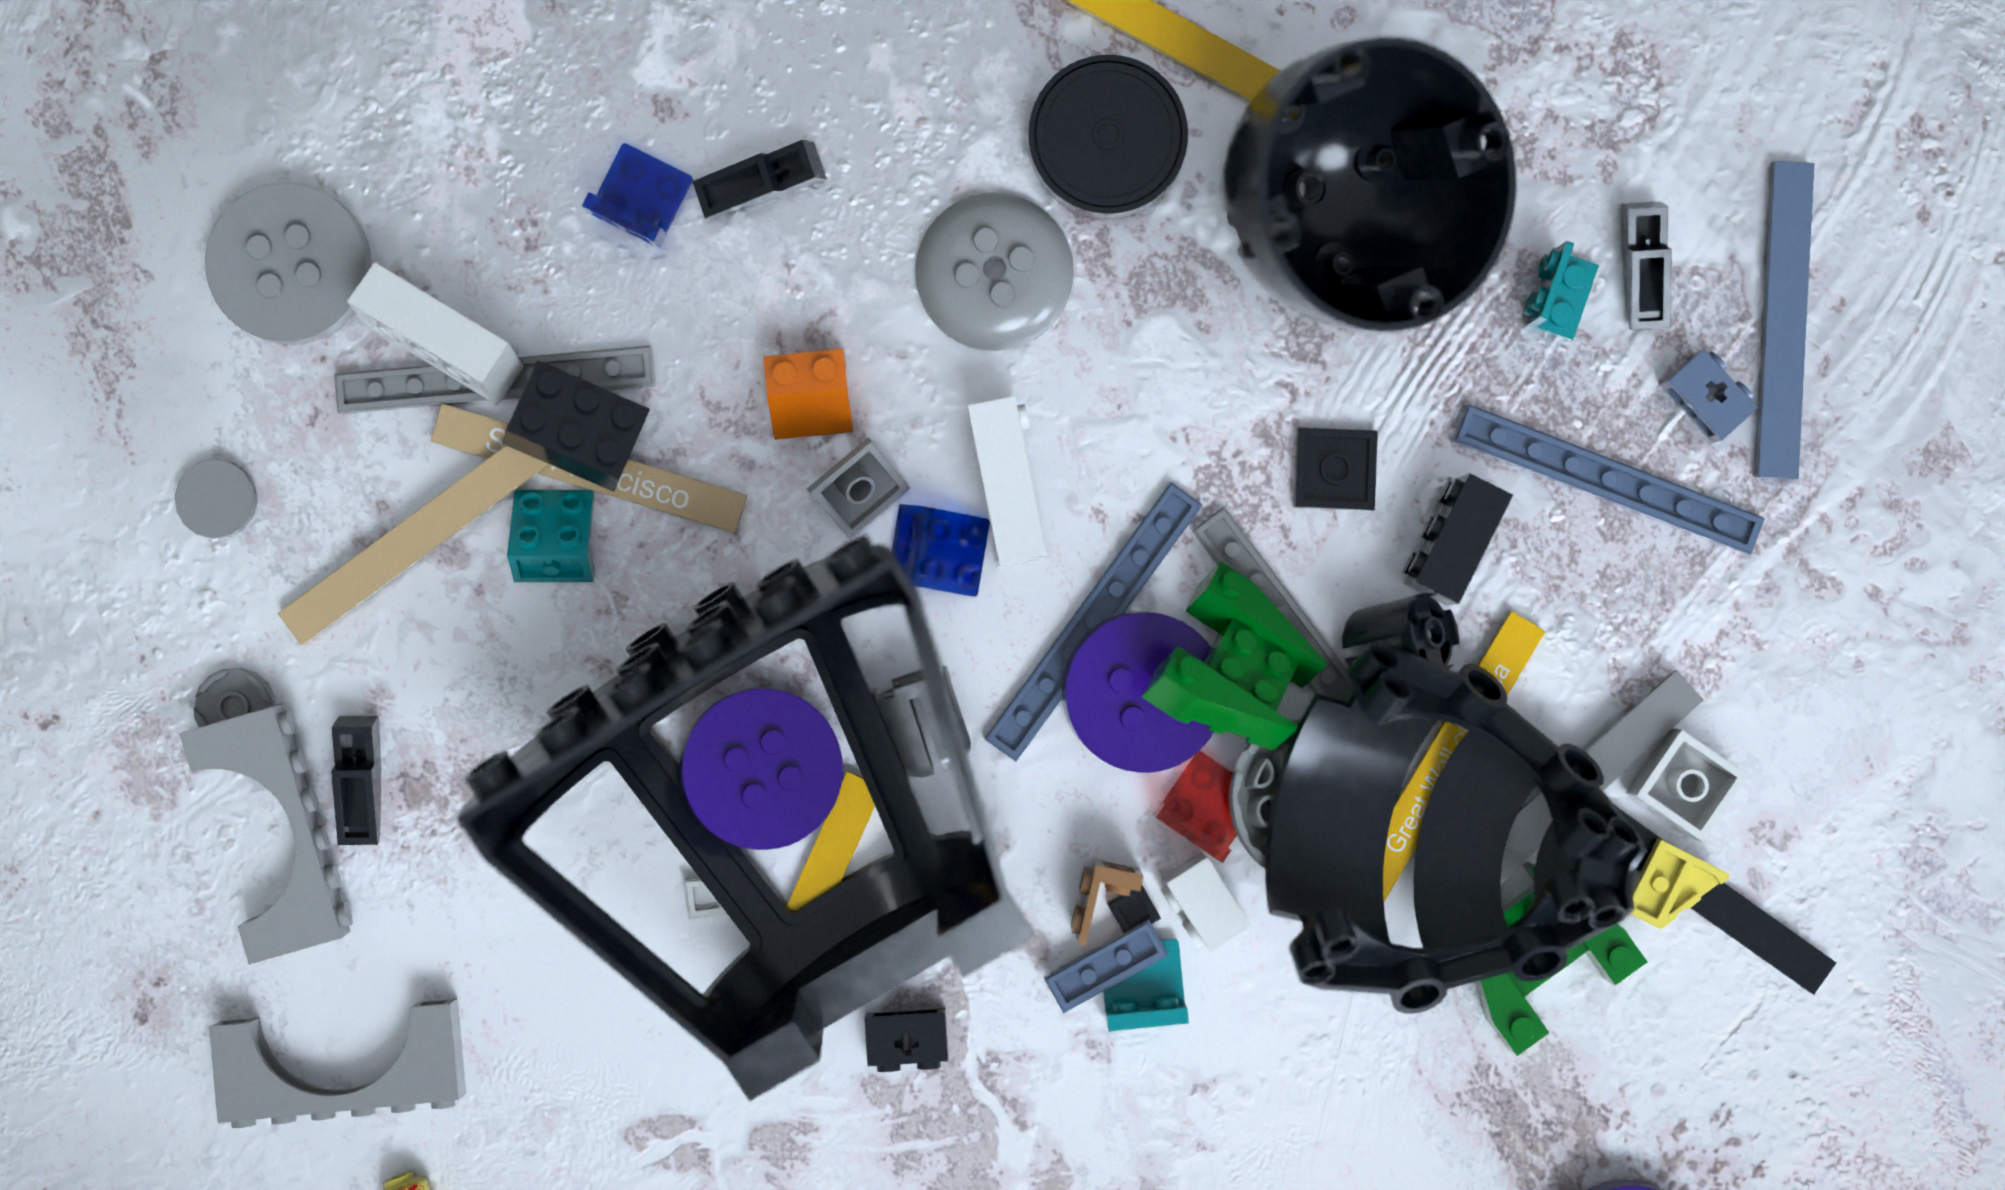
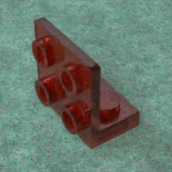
[1153,751,1237,863]

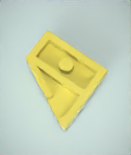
[1631,838,1730,929]

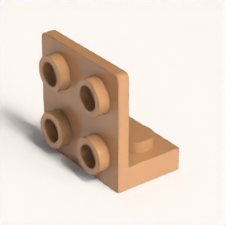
[1070,858,1144,946]

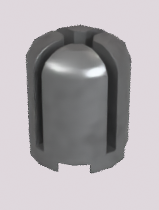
[872,666,971,778]

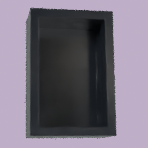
[503,360,650,492]
[1403,473,1513,605]

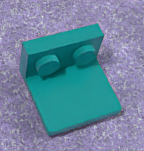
[1524,241,1599,342]
[507,490,595,582]
[1103,938,1189,1032]

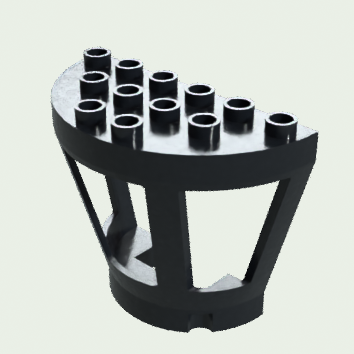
[455,534,1036,1102]

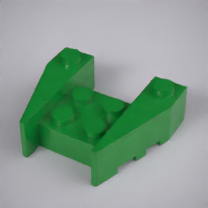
[1142,561,1327,751]
[1474,862,1648,1056]

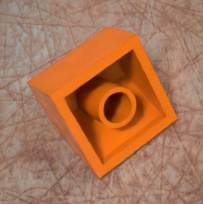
[763,348,854,440]

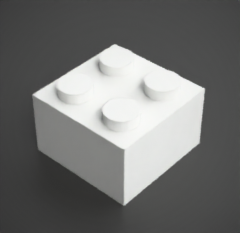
[1625,728,1749,842]
[1161,852,1251,953]

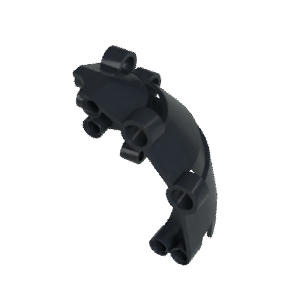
[1265,642,1647,1014]

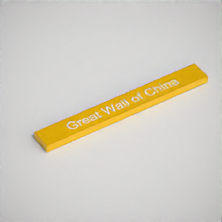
[1383,611,1546,901]

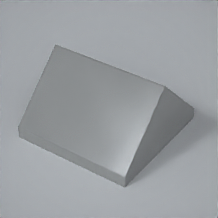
[807,437,910,539]

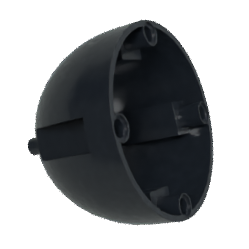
[1221,37,1517,332]

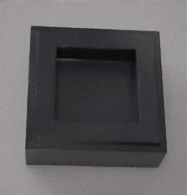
[1106,885,1161,933]

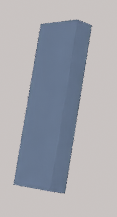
[1044,919,1168,1014]

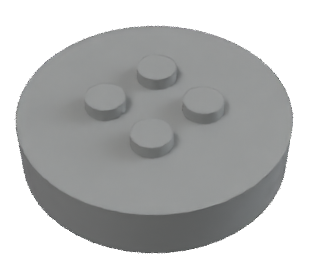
[205,182,372,345]

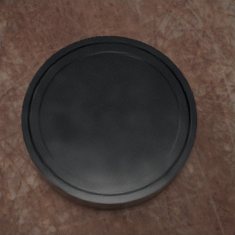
[1028,54,1188,219]

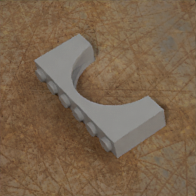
[179,703,353,965]
[209,999,466,1128]

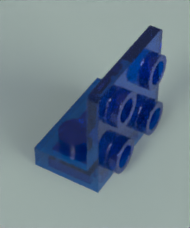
[582,143,693,249]
[892,504,990,597]

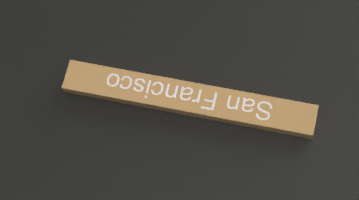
[431,403,747,533]

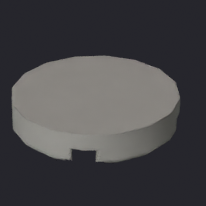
[174,459,257,539]
[194,668,275,727]

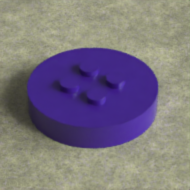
[1062,611,1214,773]
[679,689,843,850]

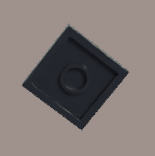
[1294,428,1378,511]

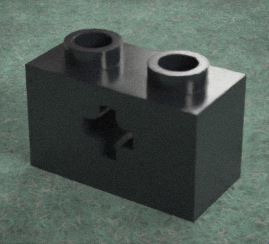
[865,1008,949,1072]

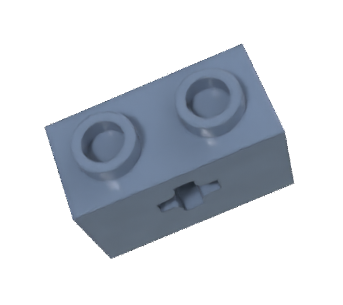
[1659,349,1758,443]

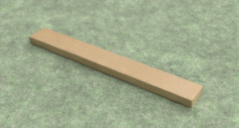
[277,446,550,646]

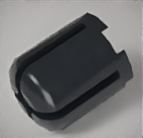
[1341,593,1460,669]

